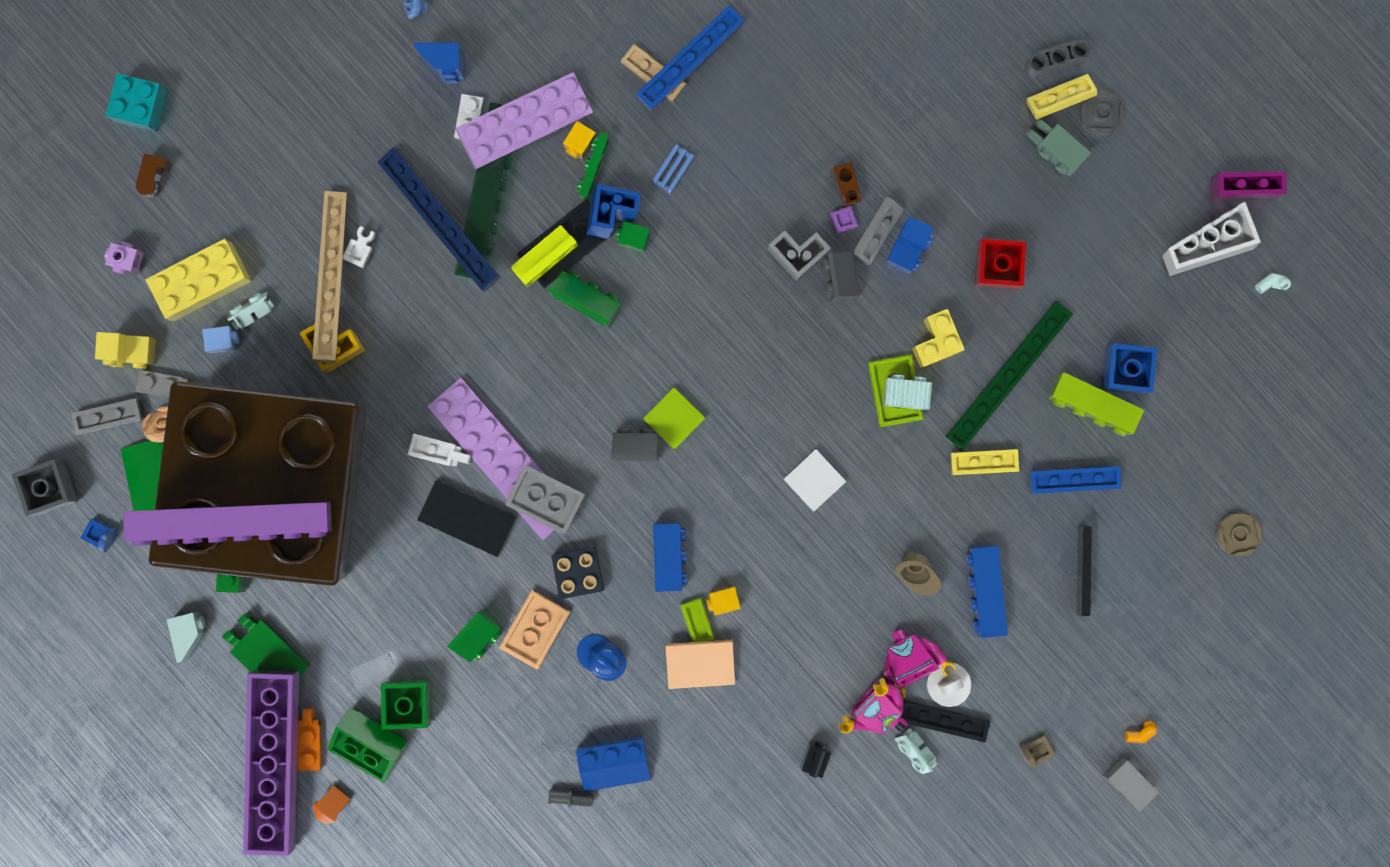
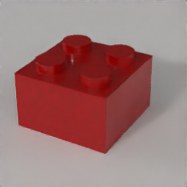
[975,239,1027,290]

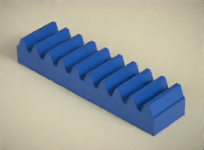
[1029,466,1121,494]

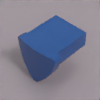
[80,519,118,553]

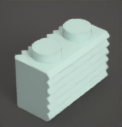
[883,375,932,410]

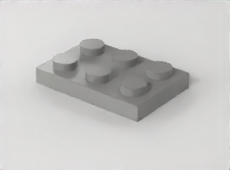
[505,465,586,535]

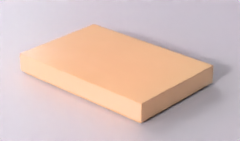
[499,589,571,670]
[666,640,735,689]

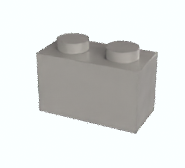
[1103,757,1159,812]

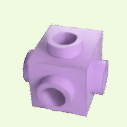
[105,241,144,275]

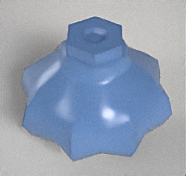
[403,0,427,19]

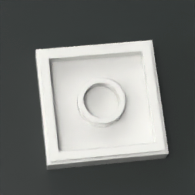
[783,449,846,512]

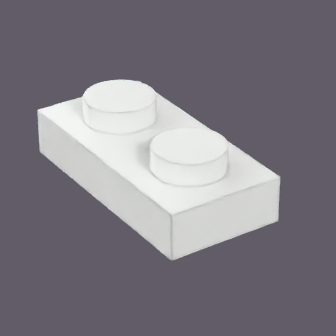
[454,94,484,139]

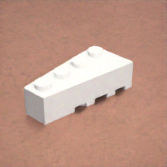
[1162,202,1261,276]

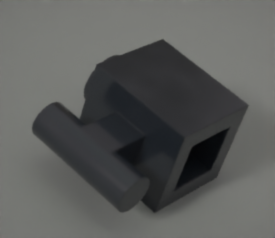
[800,741,831,778]

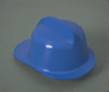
[577,635,626,681]

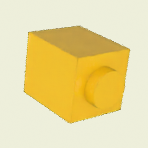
[563,121,597,159]
[706,586,741,616]

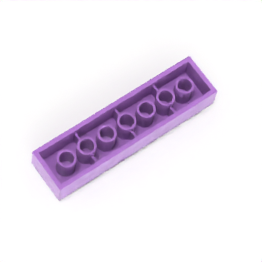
[123,502,332,546]
[243,669,299,856]

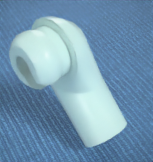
[1255,273,1291,294]

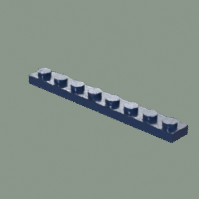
[378,147,501,292]

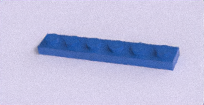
[636,5,745,112]

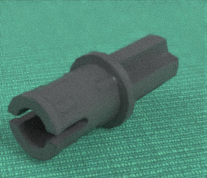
[548,789,593,807]

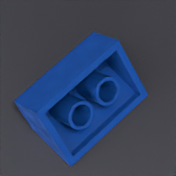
[576,736,651,792]

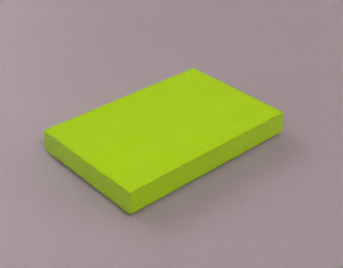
[868,354,924,428]

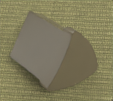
[1019,735,1055,769]

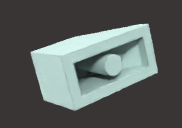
[167,611,205,663]

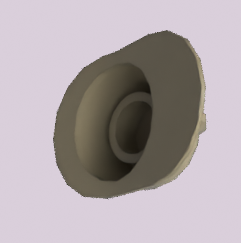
[895,550,942,596]

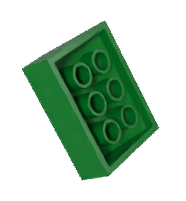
[120,440,163,511]

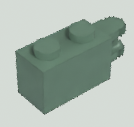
[1026,119,1091,176]

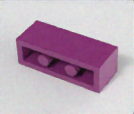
[1211,171,1287,200]

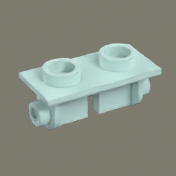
[227,292,275,330]
[894,728,938,774]

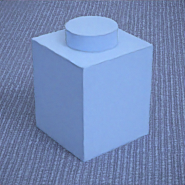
[202,326,239,353]

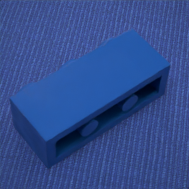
[653,523,687,592]

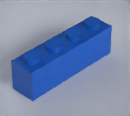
[965,545,1008,638]

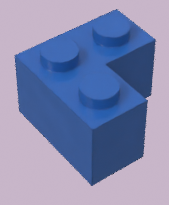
[587,184,641,239]
[886,216,935,274]

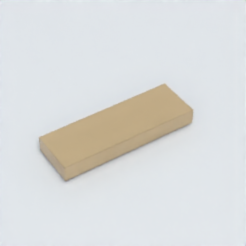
[621,44,686,102]

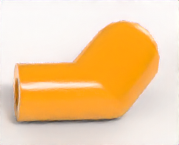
[1125,721,1157,743]

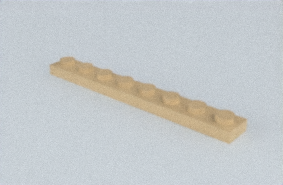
[312,191,347,363]

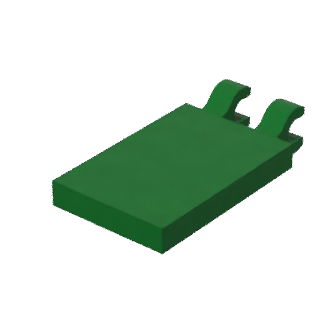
[222,613,310,677]

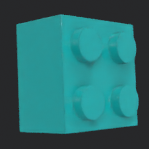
[105,73,168,132]

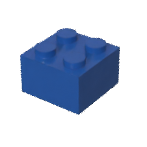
[1102,343,1157,394]

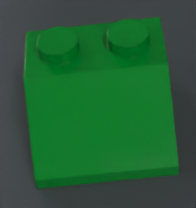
[447,610,503,662]

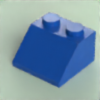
[414,43,465,84]

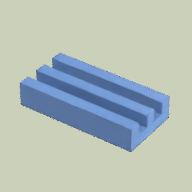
[652,144,695,194]

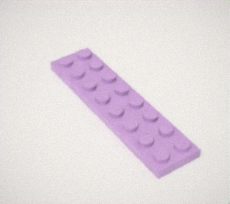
[427,378,555,541]

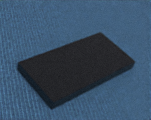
[517,200,613,289]
[417,480,517,557]

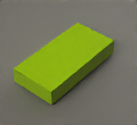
[680,597,715,642]

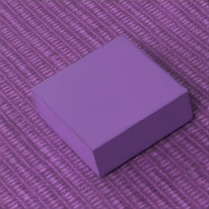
[830,206,858,234]

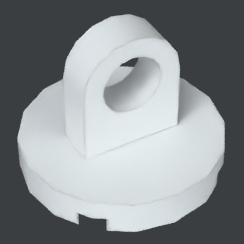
[926,662,972,707]

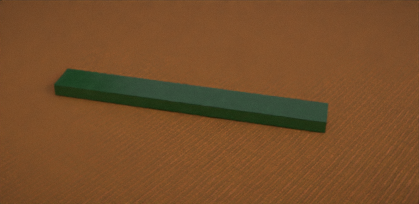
[945,300,1073,451]

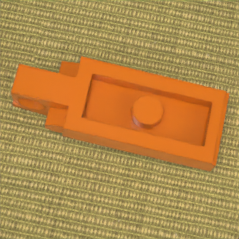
[297,708,322,771]

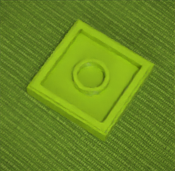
[643,388,705,450]

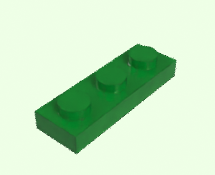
[577,132,610,201]

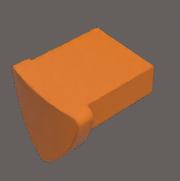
[313,785,351,824]

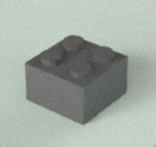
[12,459,78,517]

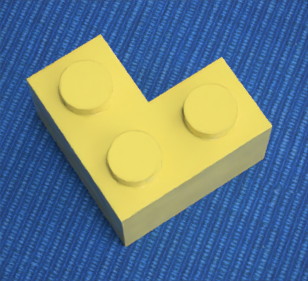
[912,309,965,369]
[95,332,156,369]

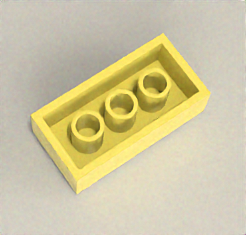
[145,239,252,322]

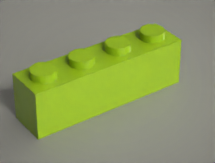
[1048,372,1144,437]

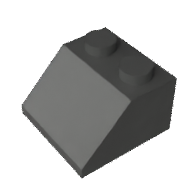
[612,429,658,461]

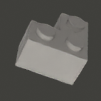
[767,230,831,282]

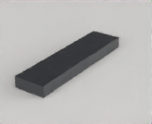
[1077,526,1092,616]
[901,699,990,743]

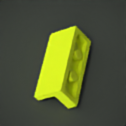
[511,226,578,288]

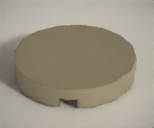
[1216,513,1262,557]

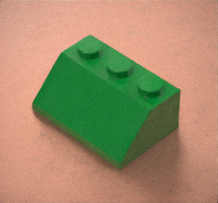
[548,271,621,329]
[327,708,408,783]

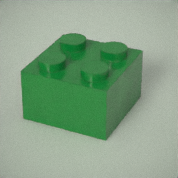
[381,680,431,730]

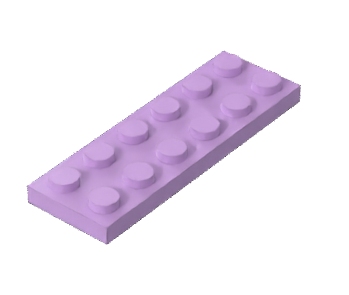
[455,72,593,169]

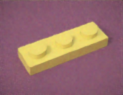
[1027,74,1097,120]
[950,449,1019,475]

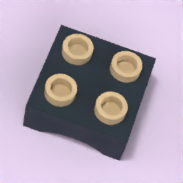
[551,547,604,600]

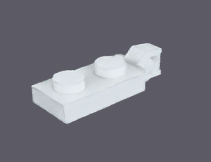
[407,434,471,467]

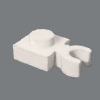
[343,226,376,269]

